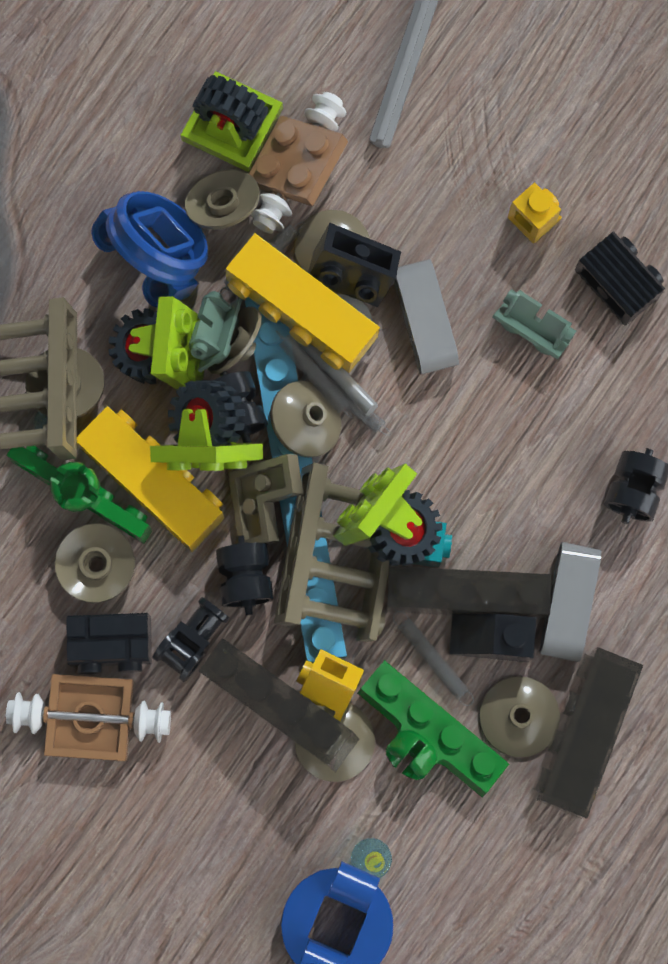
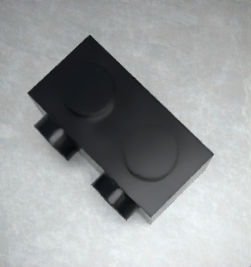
[308,223,401,308]

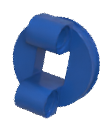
[91,191,208,308]
[281,861,393,964]

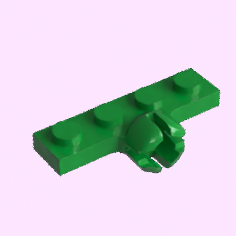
[6,446,152,544]
[357,660,509,797]

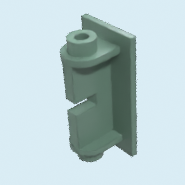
[492,289,577,360]
[189,291,242,372]

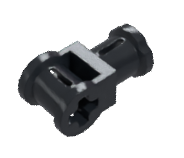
[152,597,230,682]

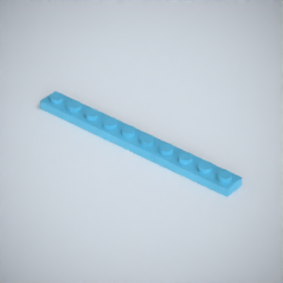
[245,297,347,663]

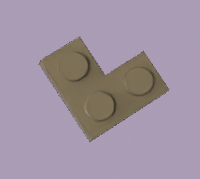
[228,454,303,545]

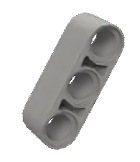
[394,259,459,374]
[539,542,601,662]

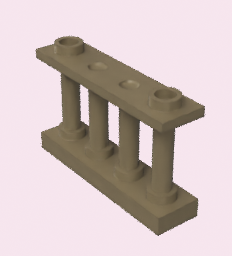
[0,297,77,460]
[274,463,390,642]

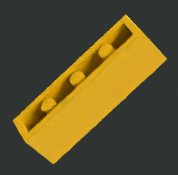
[226,233,380,373]
[77,406,225,552]

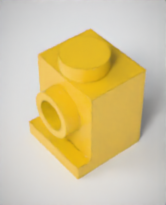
[507,182,562,244]
[296,649,364,721]

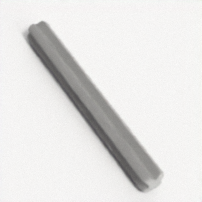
[369,0,439,148]

